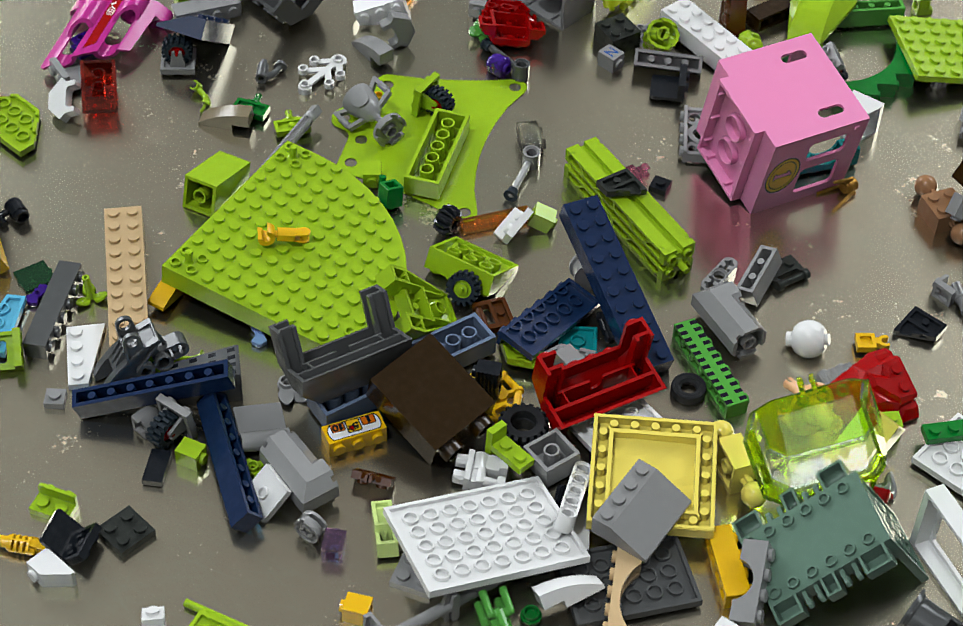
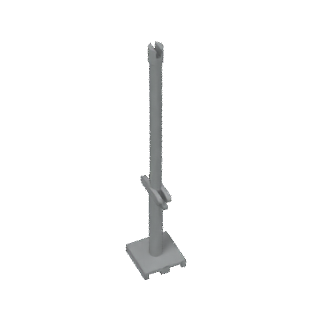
[363,581,507,626]

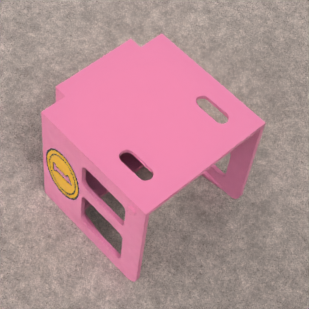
[696,33,870,215]

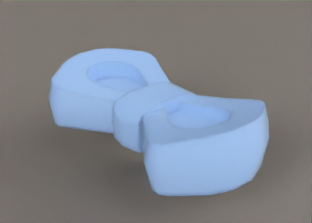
[251,326,267,348]

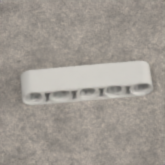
[554,461,590,534]

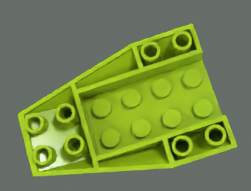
[787,0,858,46]

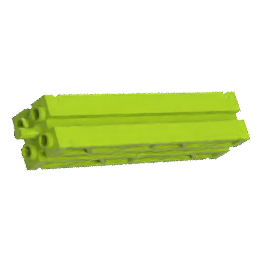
[564,137,696,282]

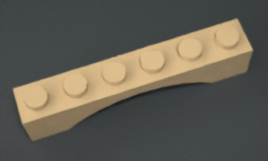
[603,547,642,626]

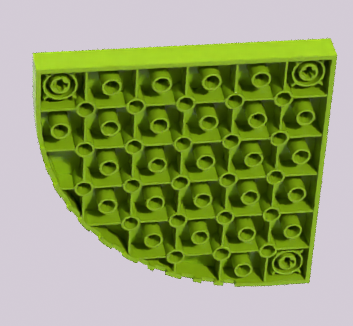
[162,140,407,352]

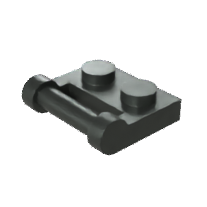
[771,254,811,291]

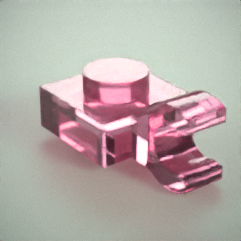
[625,163,650,181]

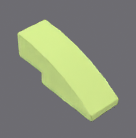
[371,500,399,558]

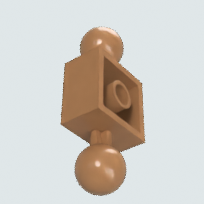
[914,175,963,245]

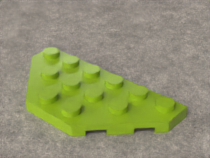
[0,94,40,157]

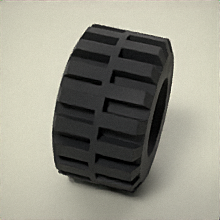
[498,403,549,449]

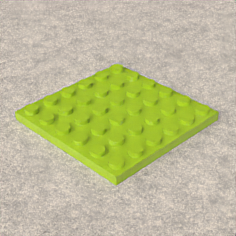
[887,15,963,84]

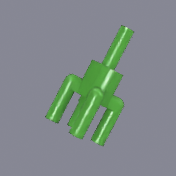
[473,586,515,626]

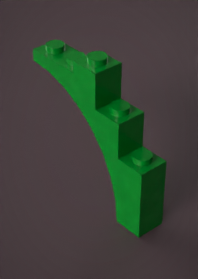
[846,42,916,101]

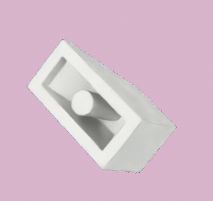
[26,548,77,587]

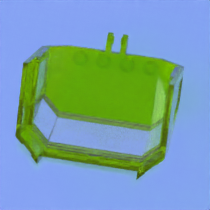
[743,373,887,509]

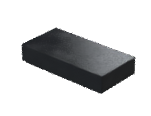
[142,448,172,487]

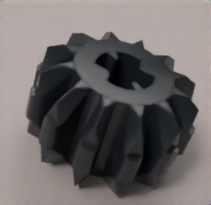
[433,204,462,236]

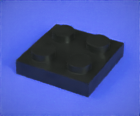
[98,505,156,558]

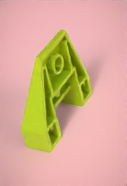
[375,264,457,341]

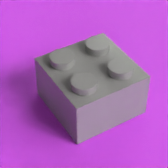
[523,428,581,488]

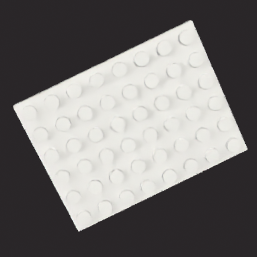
[383,476,590,598]

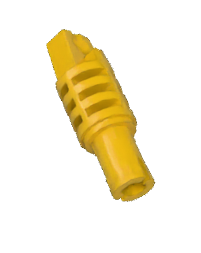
[0,533,46,556]

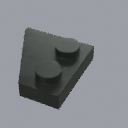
[596,168,647,197]

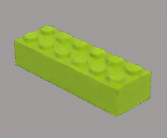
[404,108,470,200]

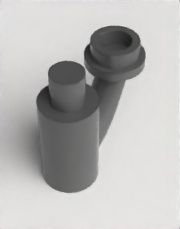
[255,59,287,84]

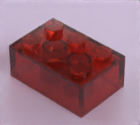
[80,60,118,114]

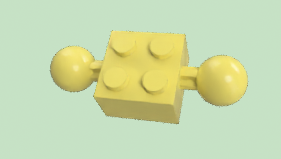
[714,420,767,508]

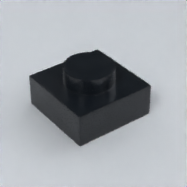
[648,175,672,197]

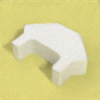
[48,78,81,123]

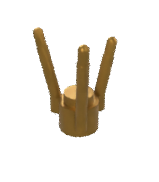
[816,176,859,213]

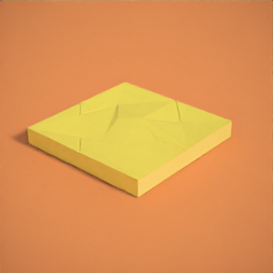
[586,413,718,539]

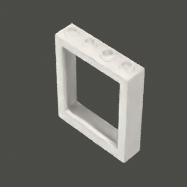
[909,484,963,618]

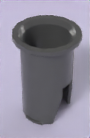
[897,589,963,626]

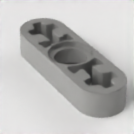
[700,257,738,291]

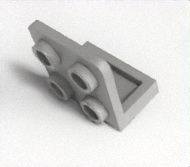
[48,57,97,91]

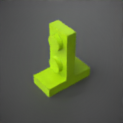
[485,420,535,475]

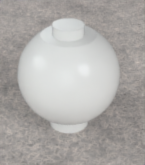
[786,320,830,359]

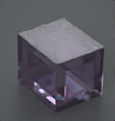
[321,528,347,564]

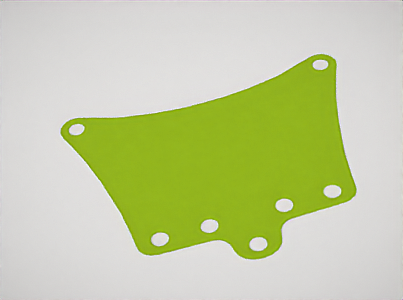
[331,74,527,221]

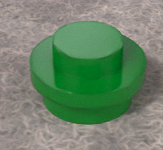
[520,604,542,626]

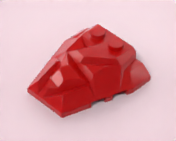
[478,0,546,48]
[827,348,919,424]

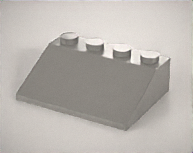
[591,459,691,563]

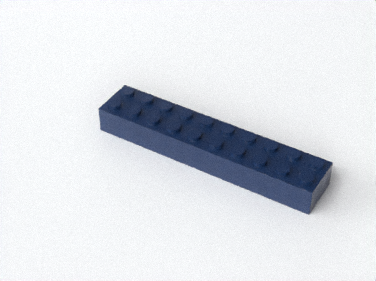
[559,195,674,373]

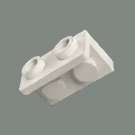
[493,207,533,245]

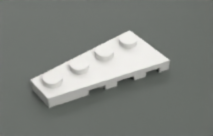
[66,323,106,390]

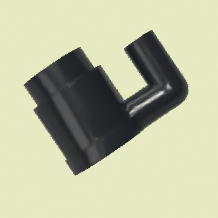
[0,197,30,228]

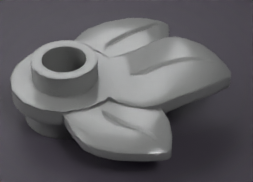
[277,374,307,405]

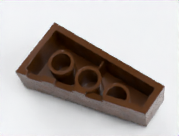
[718,0,747,38]

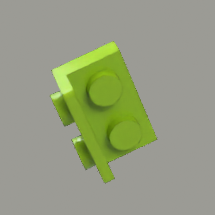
[29,482,79,520]

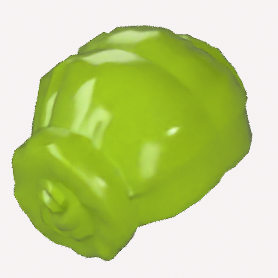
[738,29,763,50]

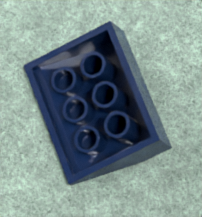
[156,13,235,44]

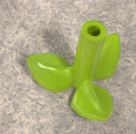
[76,275,107,306]

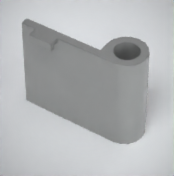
[233,402,290,453]

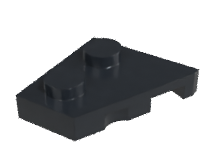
[893,306,947,342]

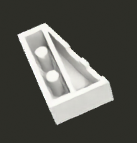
[353,0,412,26]

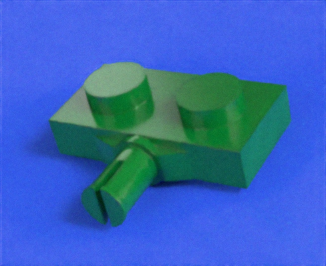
[233,93,270,121]

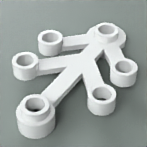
[298,54,347,96]

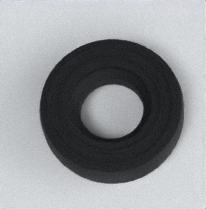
[671,373,707,405]

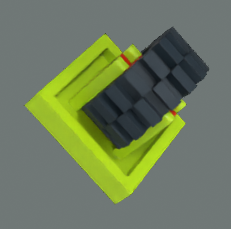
[411,71,455,117]

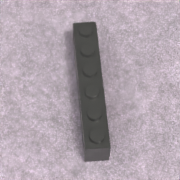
[22,260,85,360]

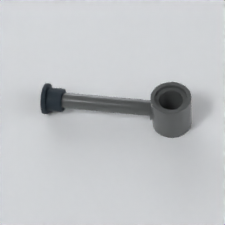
[480,38,530,82]

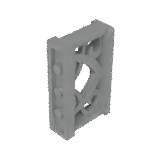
[679,105,706,163]

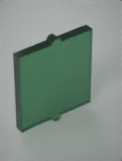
[13,260,53,294]

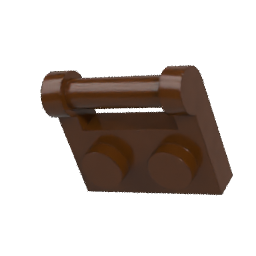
[472,297,513,333]

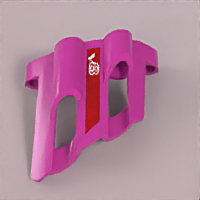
[40,0,173,70]

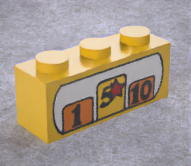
[321,410,387,457]

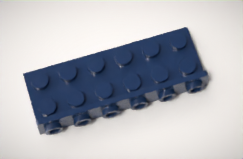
[496,278,600,361]

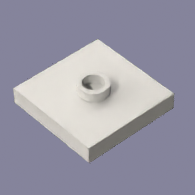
[252,464,292,523]

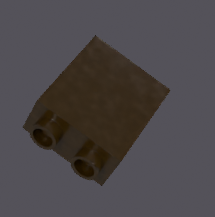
[366,333,496,466]

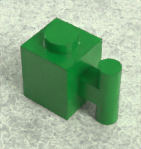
[378,175,404,210]

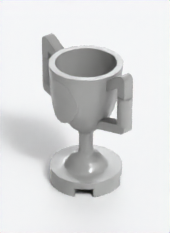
[334,76,407,147]

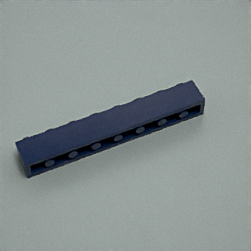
[72,359,236,419]
[196,392,263,533]

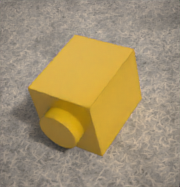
[339,591,373,626]

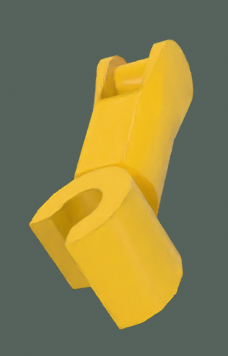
[257,222,311,246]

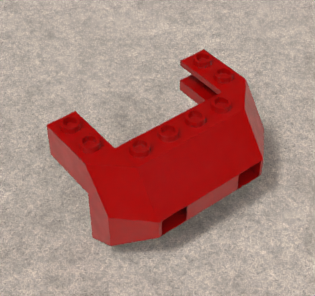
[531,316,667,430]

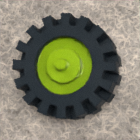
[445,269,482,306]

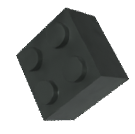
[593,13,641,53]

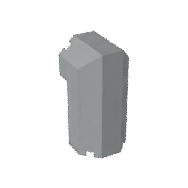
[691,281,767,359]
[259,429,339,513]

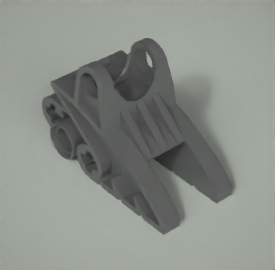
[92,316,189,384]

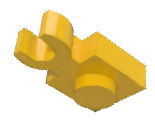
[854,333,890,353]

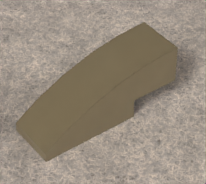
[198,105,254,130]

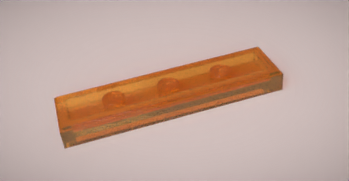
[459,205,528,236]

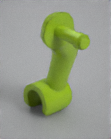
[190,80,211,113]

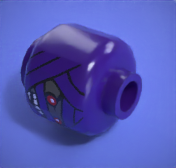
[486,53,512,78]

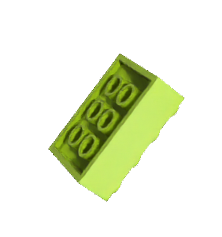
[424,236,519,297]

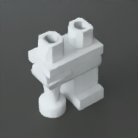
[452,449,509,491]

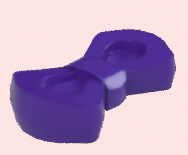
[26,284,48,307]

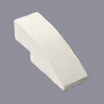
[532,575,605,610]

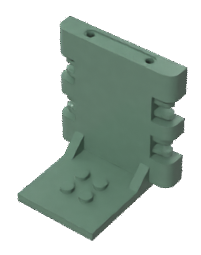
[732,459,929,626]

